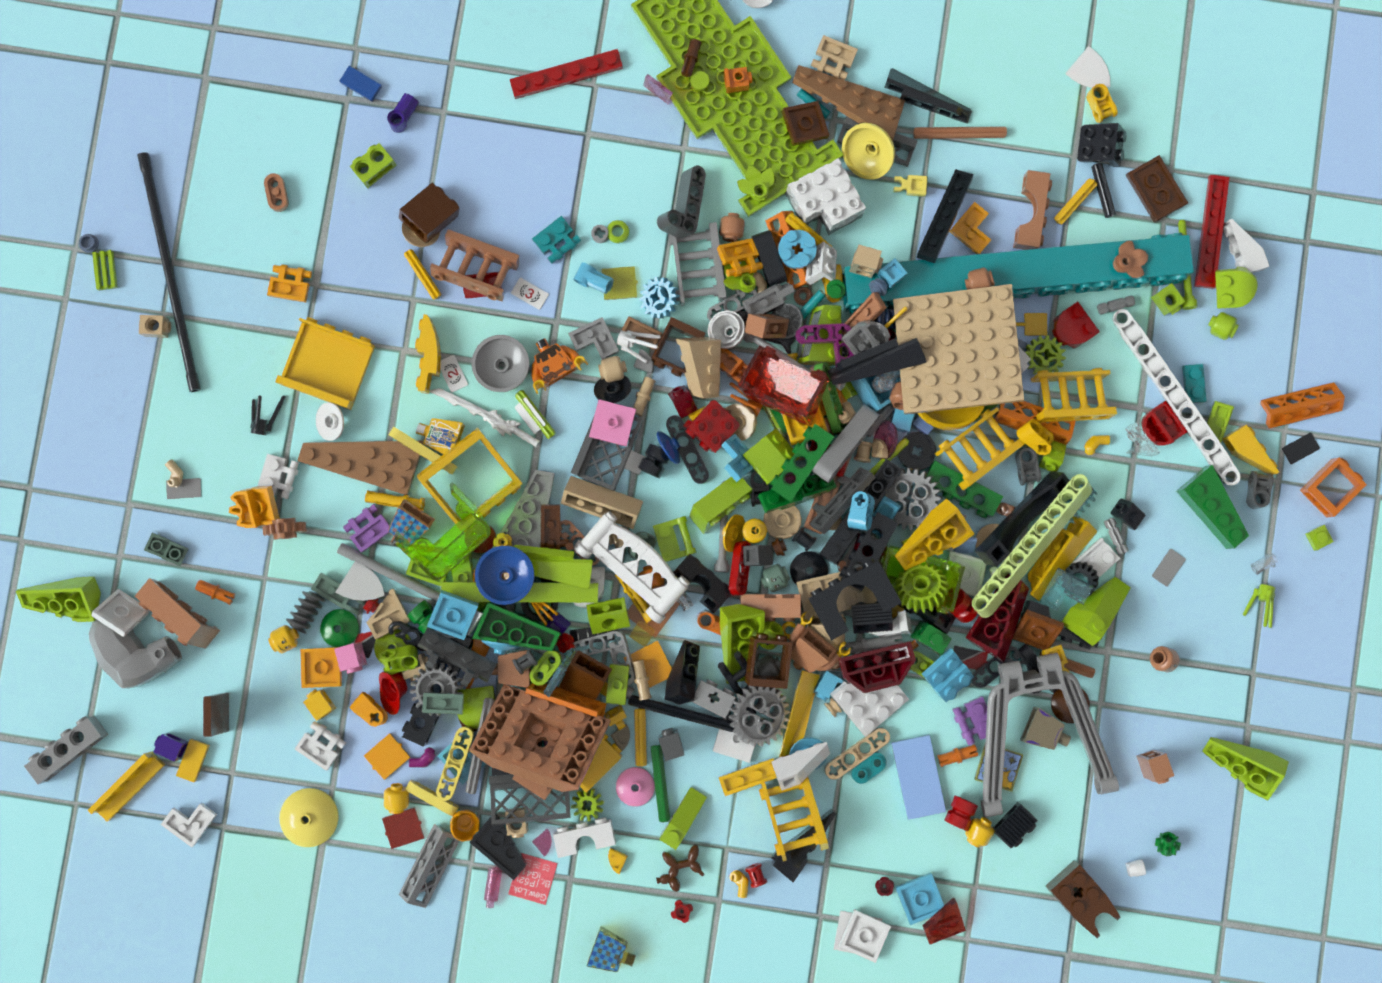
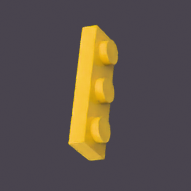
[718,758,777,796]

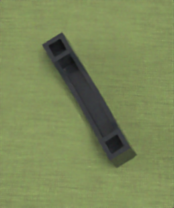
[974,471,1070,567]

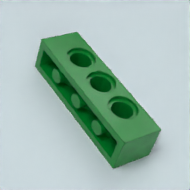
[770,424,834,502]
[926,461,1004,519]

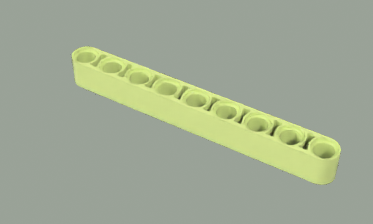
[972,474,1092,618]

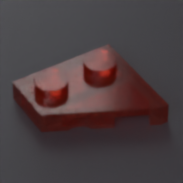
[922,898,966,945]

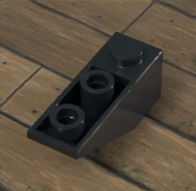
[664,640,700,705]

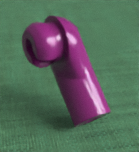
[409,747,436,768]

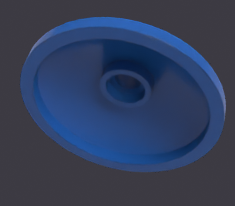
[475,546,534,605]

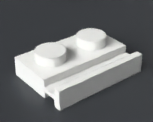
[1072,538,1121,581]

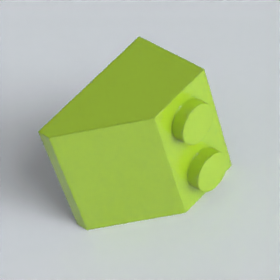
[743,428,800,485]

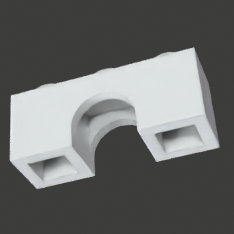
[553,817,616,858]

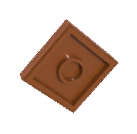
[1012,610,1064,650]

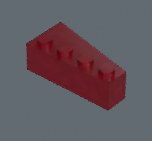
[965,574,1029,662]

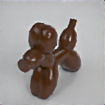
[656,844,704,892]

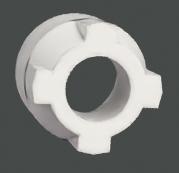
[1126,859,1146,877]

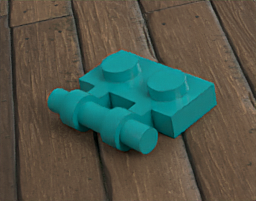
[532,216,581,264]

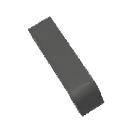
[657,165,706,239]

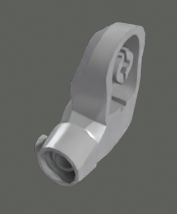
[89,620,182,689]

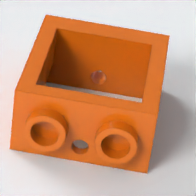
[1300,457,1367,518]

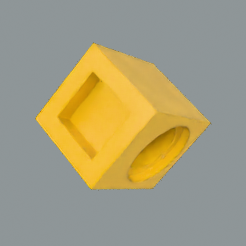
[303,689,336,721]

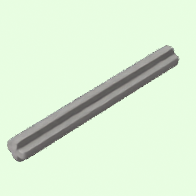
[465,698,495,794]

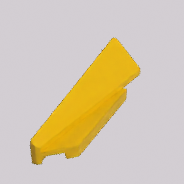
[1028,515,1097,601]
[778,670,820,758]

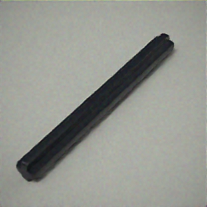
[628,695,735,732]

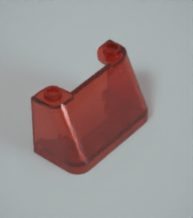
[738,345,829,426]

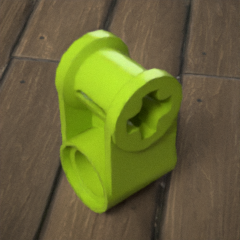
[379,645,418,675]

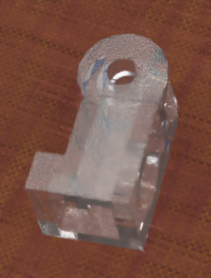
[873,370,900,393]

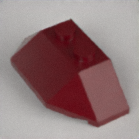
[839,641,916,693]

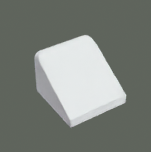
[624,450,646,475]

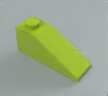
[659,787,707,850]

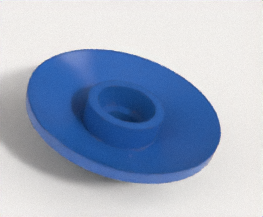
[657,431,680,465]

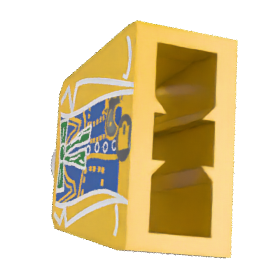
[416,418,465,454]

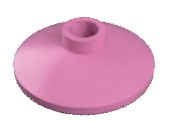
[616,767,655,806]

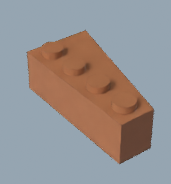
[135,578,220,649]

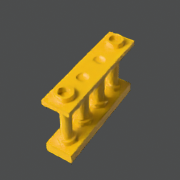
[1031,368,1117,423]
[935,407,1025,490]
[759,777,829,861]

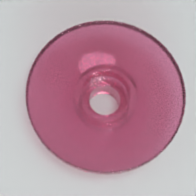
[874,421,898,459]

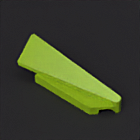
[512,545,593,589]

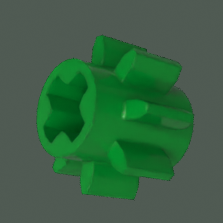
[1155,832,1181,856]

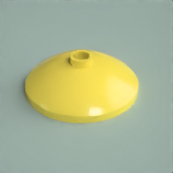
[842,123,895,180]
[279,788,339,847]

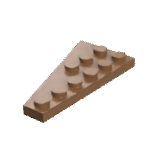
[297,441,424,495]

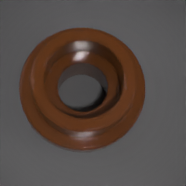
[794,287,813,306]
[771,538,787,556]

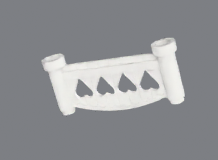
[573,511,690,624]

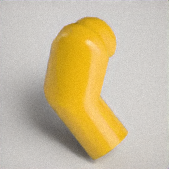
[729,870,749,898]

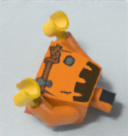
[531,338,588,394]

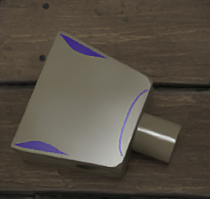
[1020,707,1071,750]

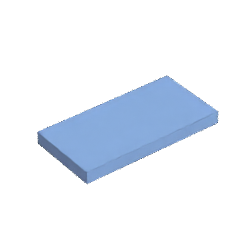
[891,735,946,820]

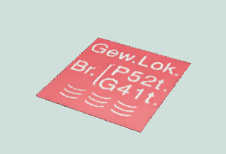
[508,853,558,905]

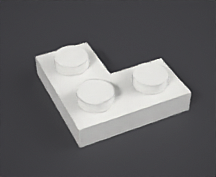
[160,803,217,847]

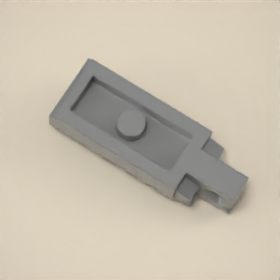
[742,283,795,315]

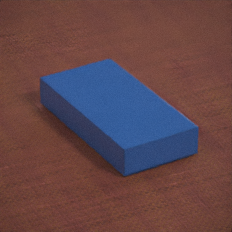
[339,66,382,102]

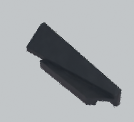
[884,68,972,124]
[827,338,926,385]

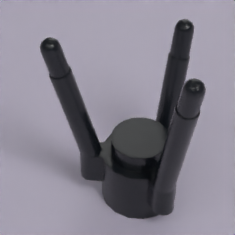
[250,395,285,436]

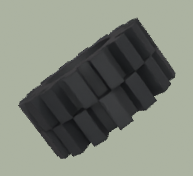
[1061,561,1099,598]

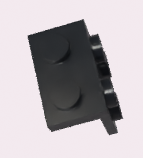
[1077,123,1127,167]

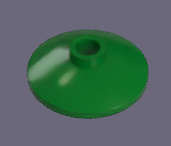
[320,609,359,647]

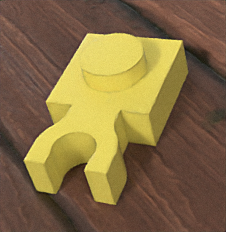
[893,175,927,197]

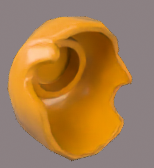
[450,809,480,842]

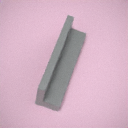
[399,824,459,908]

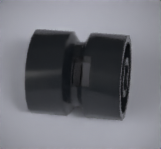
[638,444,670,479]

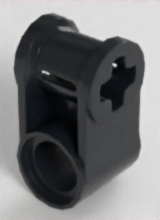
[750,470,770,507]

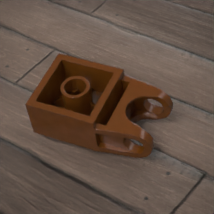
[1045,860,1121,939]

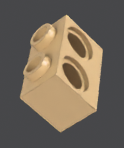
[849,245,883,278]

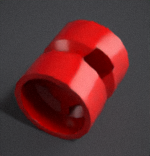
[943,588,978,623]
[944,795,978,831]

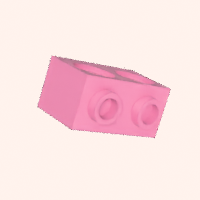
[334,642,368,674]

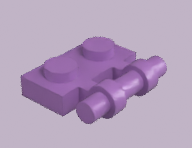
[343,504,390,553]
[952,696,987,745]

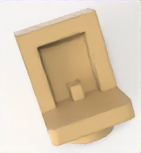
[402,653,429,682]

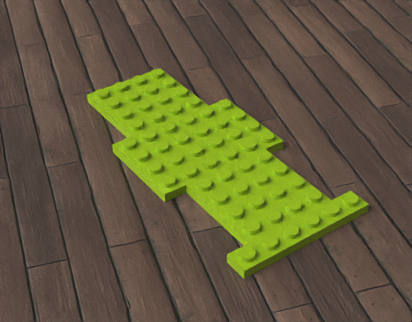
[631,0,843,217]

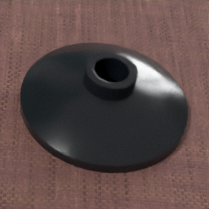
[594,375,632,403]
[790,551,828,585]

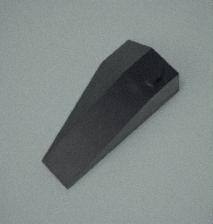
[771,809,836,883]

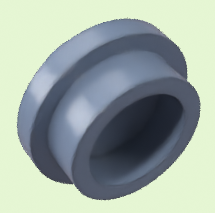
[79,234,99,253]
[869,278,888,296]

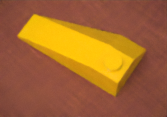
[895,499,974,570]

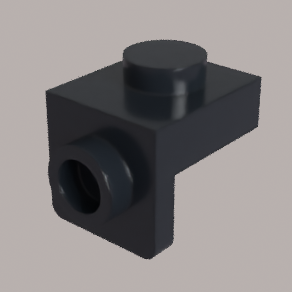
[1110,499,1146,530]

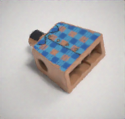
[388,499,435,547]

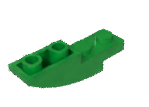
[758,474,837,513]

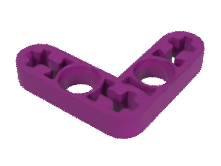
[795,323,854,367]

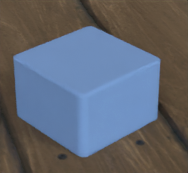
[911,415,934,435]

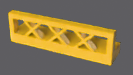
[87,751,165,822]

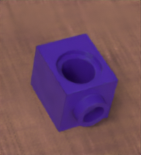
[153,733,188,762]

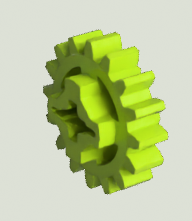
[1025,335,1066,375]

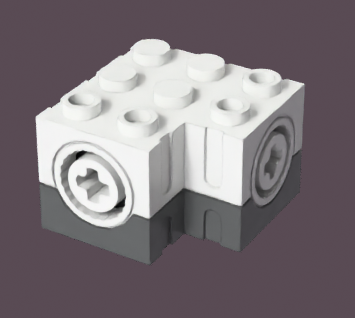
[785,158,866,235]

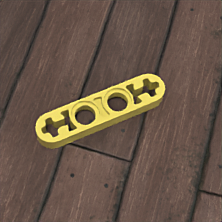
[388,427,457,475]
[436,726,474,801]

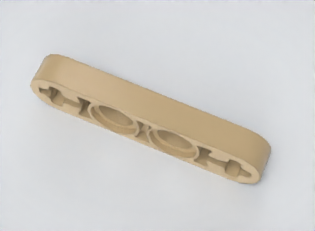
[825,728,890,780]

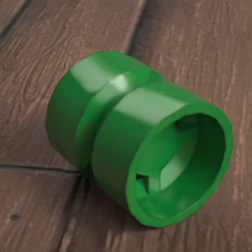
[407,599,434,634]

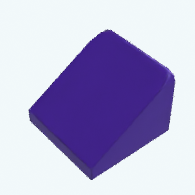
[546,612,571,636]

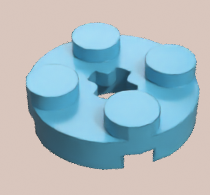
[778,230,817,269]

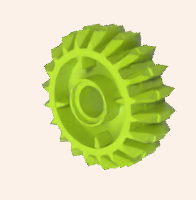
[895,562,949,613]

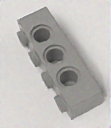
[24,716,108,784]

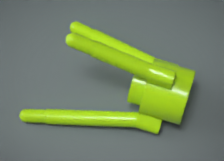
[1243,584,1276,628]

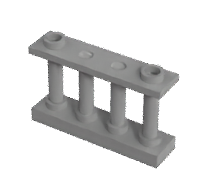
[668,222,726,306]

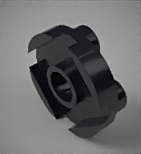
[898,432,936,470]

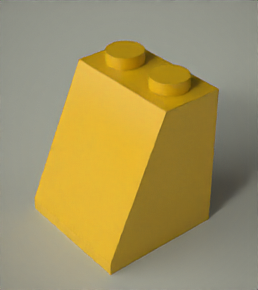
[580,733,622,793]

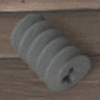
[286,591,326,634]

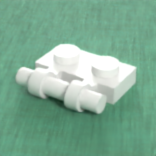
[258,454,299,499]
[295,721,346,771]

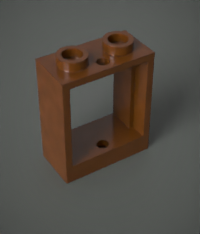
[651,317,706,377]
[745,633,793,689]

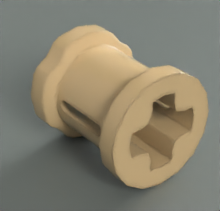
[854,441,873,463]

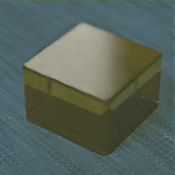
[629,620,656,647]

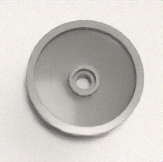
[472,335,529,392]

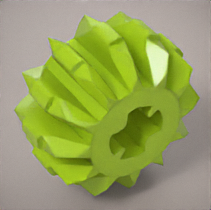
[571,788,604,822]

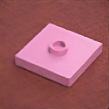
[589,400,636,447]

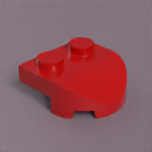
[1052,301,1100,349]
[1141,401,1187,446]

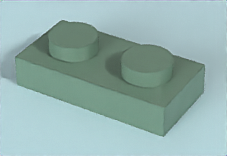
[422,692,464,715]

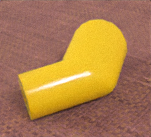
[1084,435,1110,455]

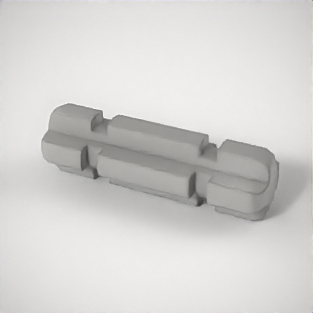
[1097,296,1135,314]
[1104,518,1129,555]

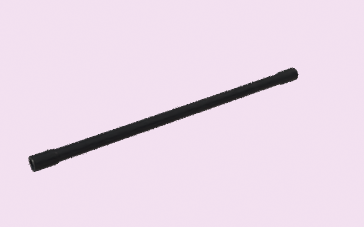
[137,152,201,392]

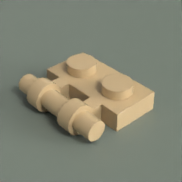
[811,35,858,80]

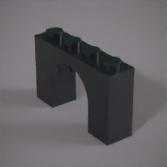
[808,559,902,641]

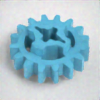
[639,277,680,319]

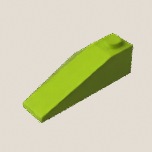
[15,576,101,622]
[720,604,765,684]
[1202,737,1289,801]

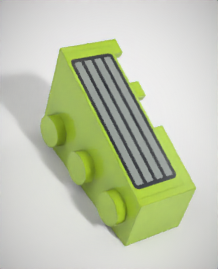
[798,305,842,366]

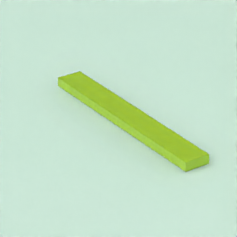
[441,582,598,603]

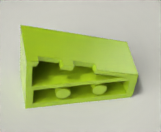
[689,477,752,534]

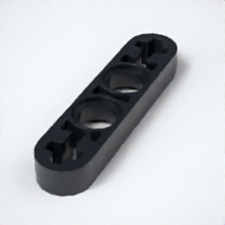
[666,415,709,484]

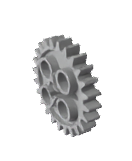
[885,468,943,531]
[729,686,790,747]

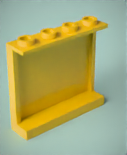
[275,317,375,410]

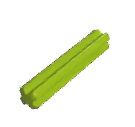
[515,390,556,439]

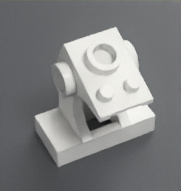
[868,611,913,637]

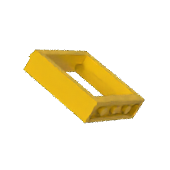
[417,428,522,531]

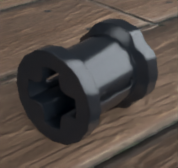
[791,527,817,552]

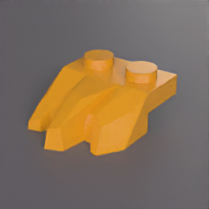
[229,486,280,528]

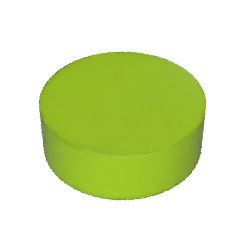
[690,71,709,92]

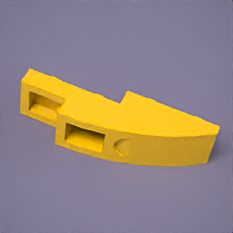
[415,314,441,394]

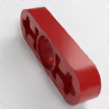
[729,541,751,596]

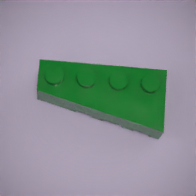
[1176,465,1249,549]
[472,602,562,651]

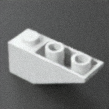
[1223,219,1270,274]
[771,742,830,790]

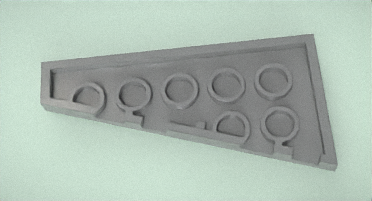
[492,470,555,583]

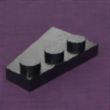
[469,813,527,880]

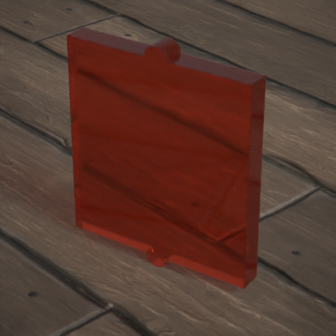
[382,807,424,849]

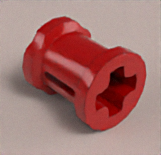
[745,863,768,888]

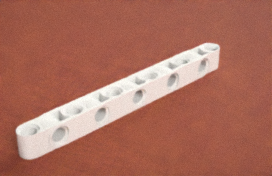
[1112,309,1241,485]

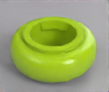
[607,220,630,244]

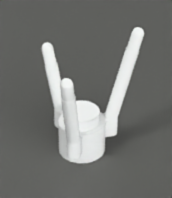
[617,330,661,363]

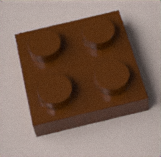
[782,101,830,146]

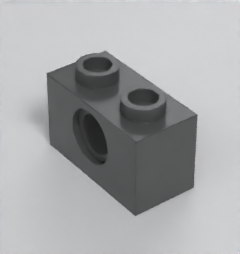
[658,727,684,761]

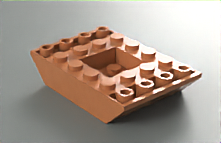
[469,684,611,792]

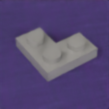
[568,317,619,359]

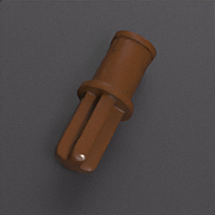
[681,39,702,78]

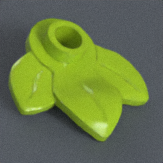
[737,165,774,201]
[723,261,756,293]

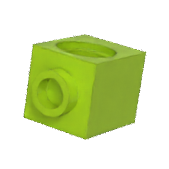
[1151,283,1185,316]

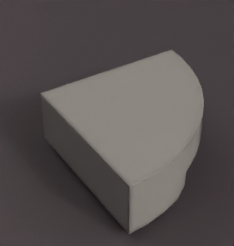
[634,349,653,374]

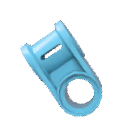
[847,491,875,531]

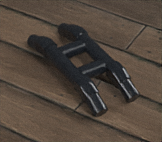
[718,651,757,714]

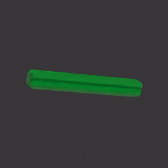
[651,745,670,823]

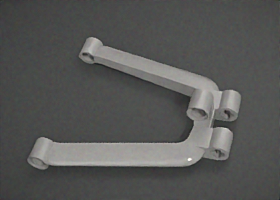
[981,653,1119,818]

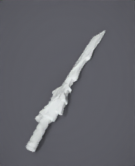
[429,388,540,447]

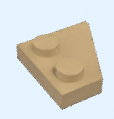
[366,589,411,640]

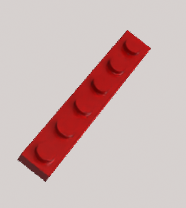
[509,49,623,99]
[1194,174,1230,289]

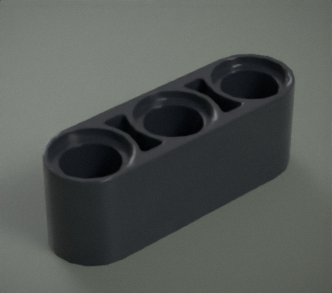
[751,230,787,287]

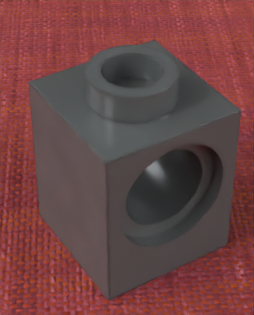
[743,545,773,566]

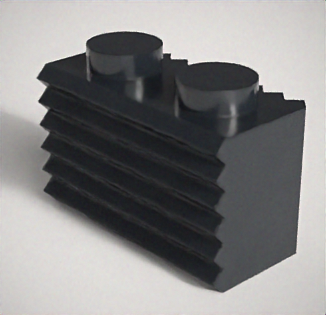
[851,601,893,634]
[993,802,1038,848]

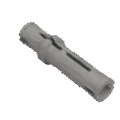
[844,634,903,654]

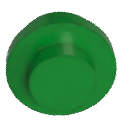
[826,279,846,298]

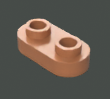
[264,173,289,212]

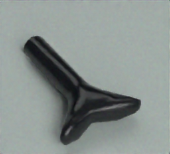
[762,337,796,354]

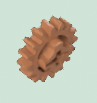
[263,518,307,540]

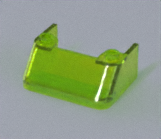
[395,482,491,580]

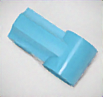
[573,262,614,294]

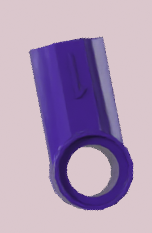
[387,93,419,133]

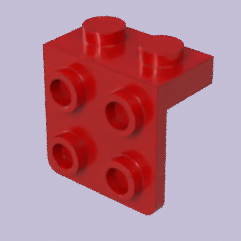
[683,400,740,453]

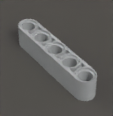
[812,404,881,483]

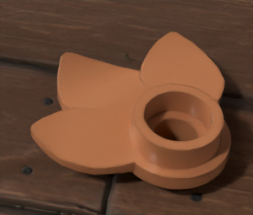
[1113,241,1148,278]

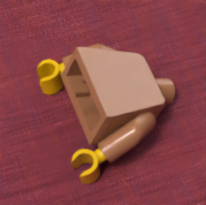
[790,611,851,673]

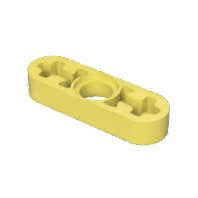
[405,780,459,816]

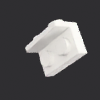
[805,242,837,285]

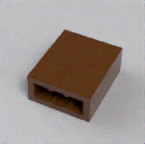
[399,182,460,243]
[558,650,612,700]

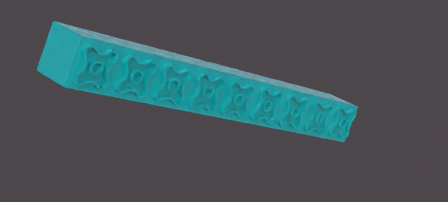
[842,233,1194,314]

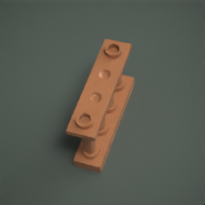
[430,229,519,301]

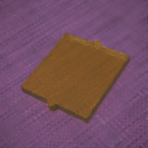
[602,266,638,300]

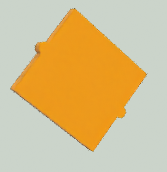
[364,733,410,780]

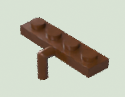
[541,504,574,582]

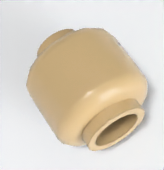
[598,356,627,383]

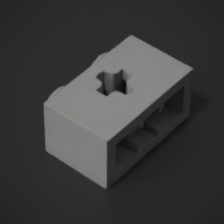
[691,679,738,720]

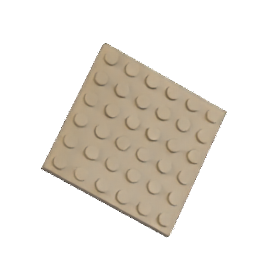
[893,284,1024,415]

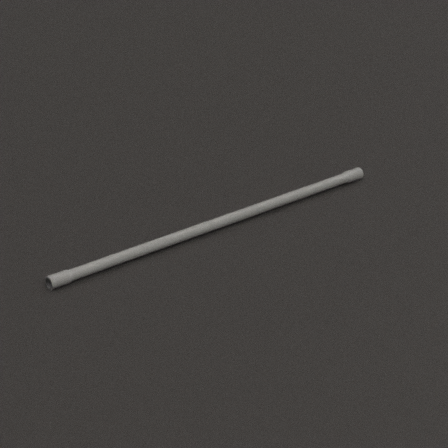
[337,543,634,699]

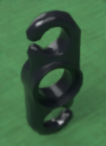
[388,621,426,651]

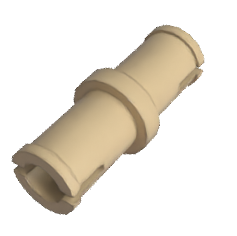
[633,377,656,416]
[632,660,652,700]

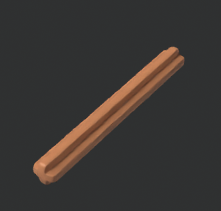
[913,126,1007,139]

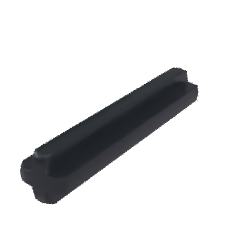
[1091,163,1116,218]

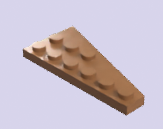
[792,65,905,141]

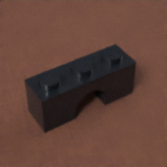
[673,553,731,614]

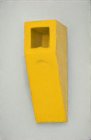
[1222,424,1279,475]

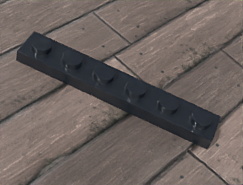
[917,169,974,263]

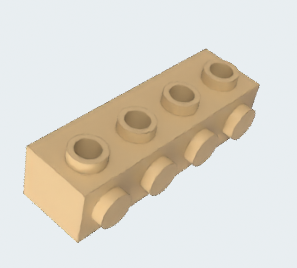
[561,476,643,529]

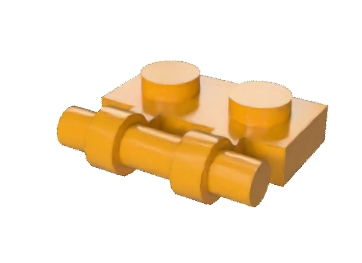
[717,238,763,277]
[267,264,312,303]

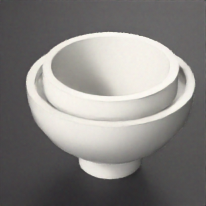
[708,310,745,349]

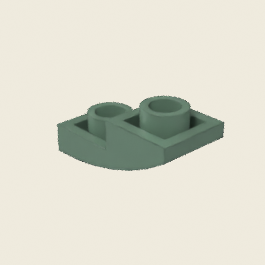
[144,532,189,566]

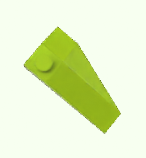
[1061,577,1131,646]

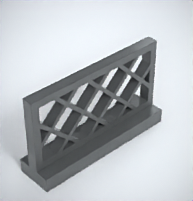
[570,416,644,491]
[489,774,571,826]

